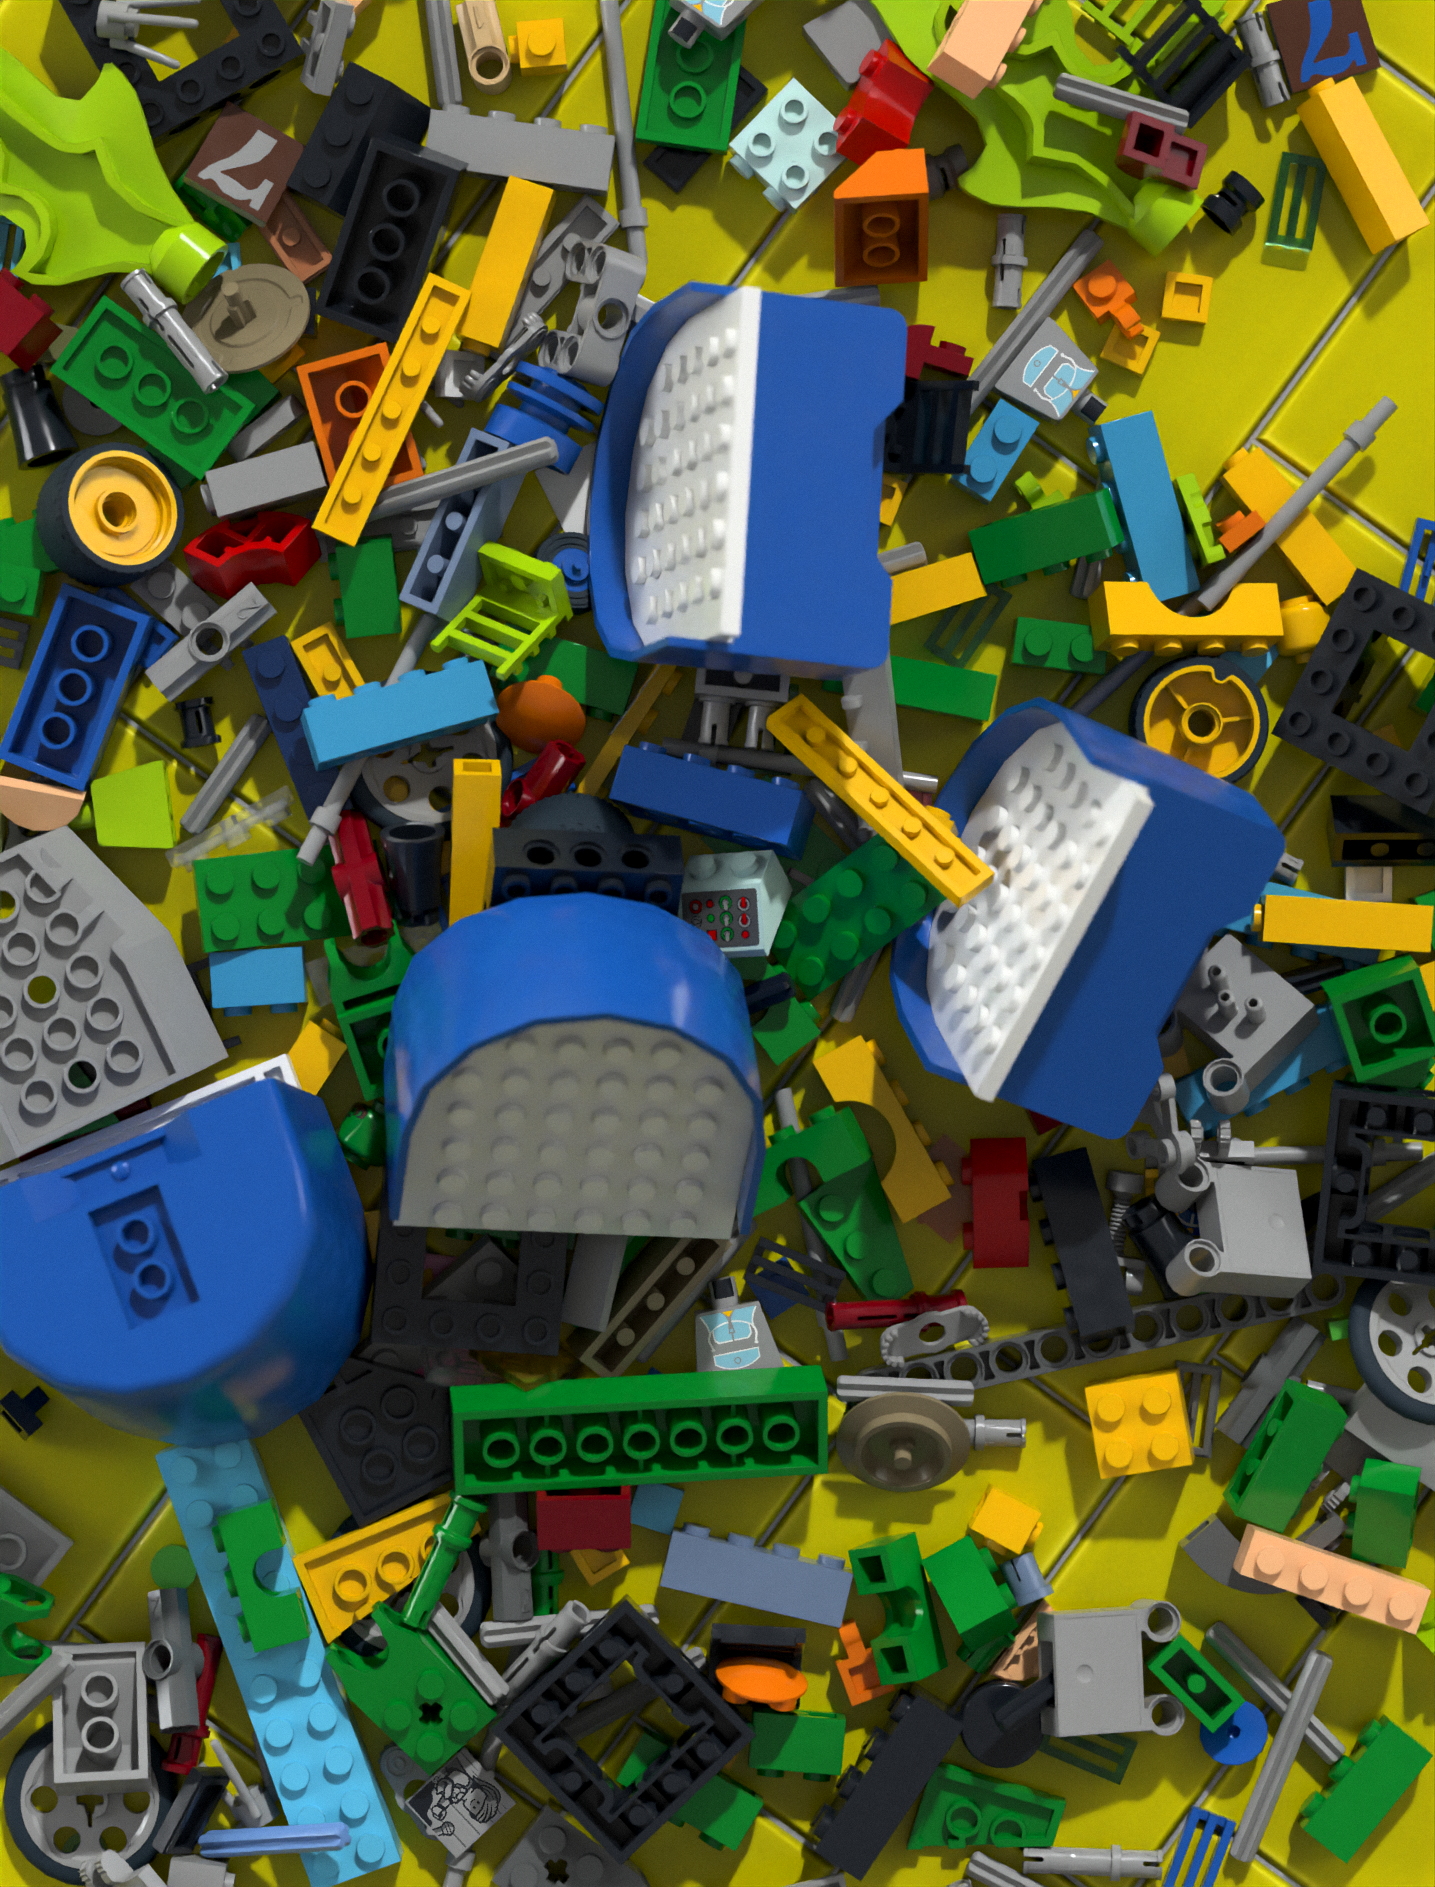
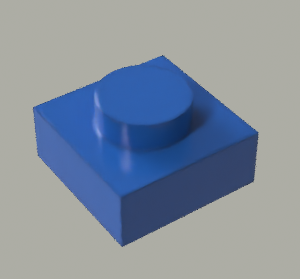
[747,1256,810,1320]

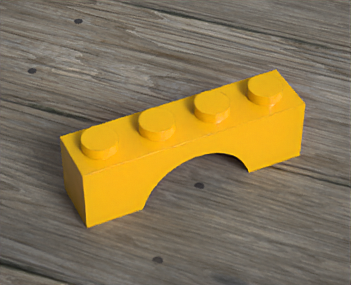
[1088,582,1284,657]
[813,1035,955,1224]

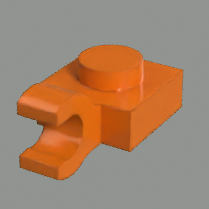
[1072,259,1144,342]
[1214,510,1266,556]
[835,1617,895,1707]

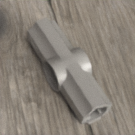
[145,582,278,703]

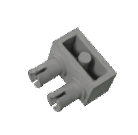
[694,668,790,751]

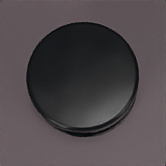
[959,1678,1044,1768]

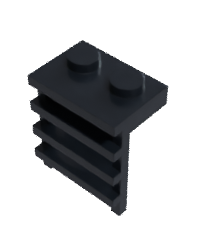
[1115,0,1253,130]
[883,380,980,476]
[708,1623,806,1709]

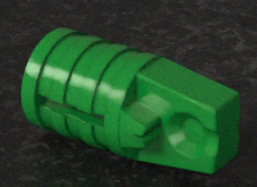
[172,168,253,243]

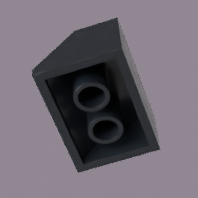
[286,61,431,220]

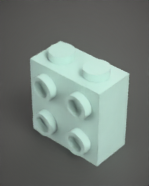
[728,78,849,215]

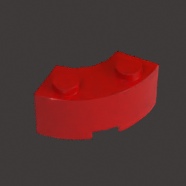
[833,38,934,166]
[182,511,322,601]
[961,1137,1029,1269]

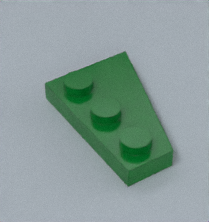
[794,1157,914,1301]
[906,1762,1066,1850]

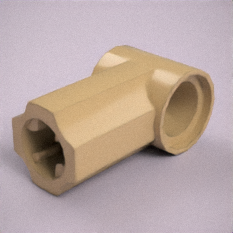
[455,0,513,95]

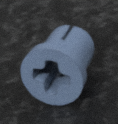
[999,1551,1054,1608]

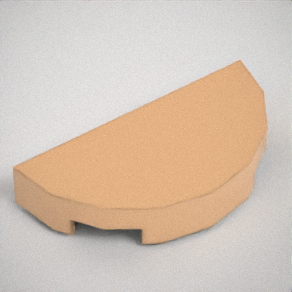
[0,776,86,831]
[988,1598,1055,1681]

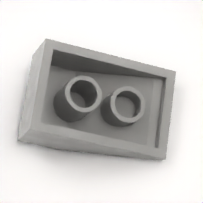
[52,1641,152,1796]

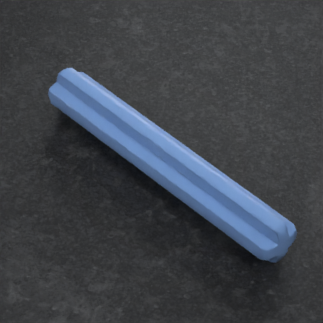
[198,1822,351,1858]

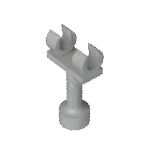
[1105,1169,1146,1296]

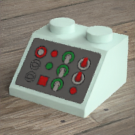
[678,850,793,958]

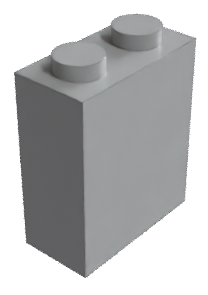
[200,441,330,523]

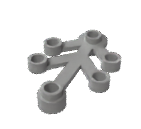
[1125,1072,1196,1175]

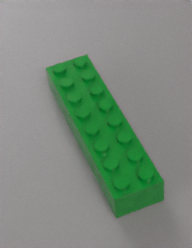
[450,1365,828,1496]

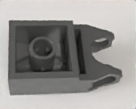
[492,1797,652,1887]

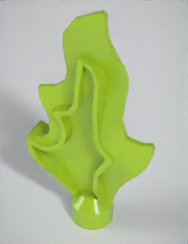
[867,0,1204,258]
[0,47,229,305]

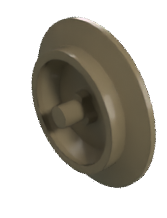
[182,263,310,374]
[836,1392,970,1492]

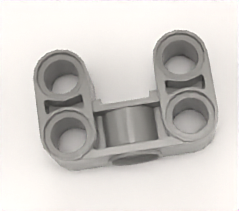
[538,240,647,387]

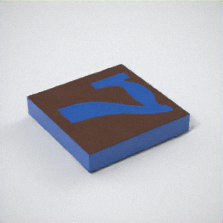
[1264,0,1381,95]

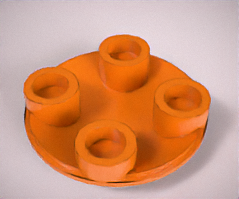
[495,675,587,755]
[715,1655,808,1712]

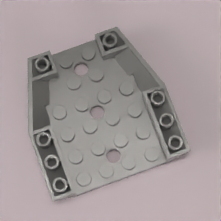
[0,825,229,1165]

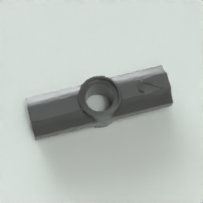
[1215,1316,1327,1449]
[479,1491,541,1621]
[142,1587,205,1734]

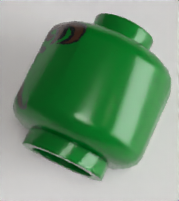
[335,1099,387,1171]

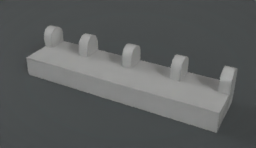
[841,649,905,841]

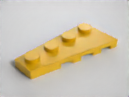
[292,1490,482,1643]

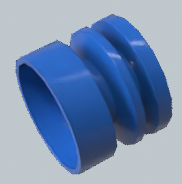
[483,360,605,476]

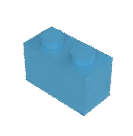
[948,398,1040,506]
[209,946,308,1017]

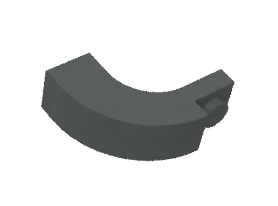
[1178,1511,1348,1594]

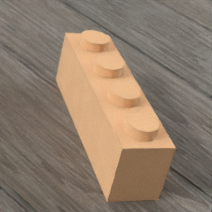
[926,0,1043,100]
[1233,1523,1431,1635]

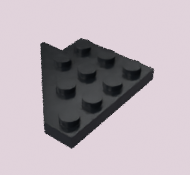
[298,1354,460,1529]

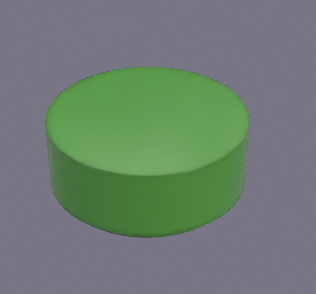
[151,1544,197,1589]

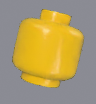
[1275,594,1331,665]

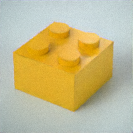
[1085,1367,1195,1479]

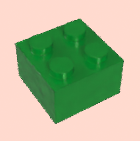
[1320,952,1435,1083]

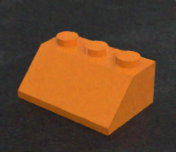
[834,148,929,287]
[296,342,424,489]

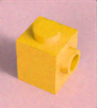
[508,18,568,77]
[968,1483,1044,1556]

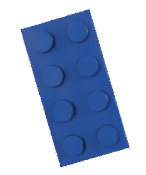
[0,583,157,791]
[609,741,817,861]

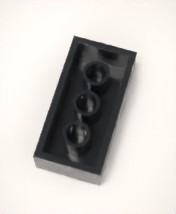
[313,131,469,344]
[810,1681,965,1881]

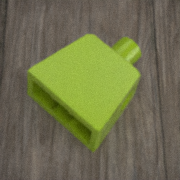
[68,760,178,849]

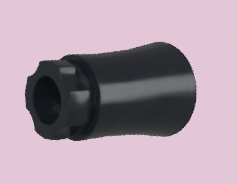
[0,364,81,471]
[380,821,445,928]
[1120,1193,1195,1300]

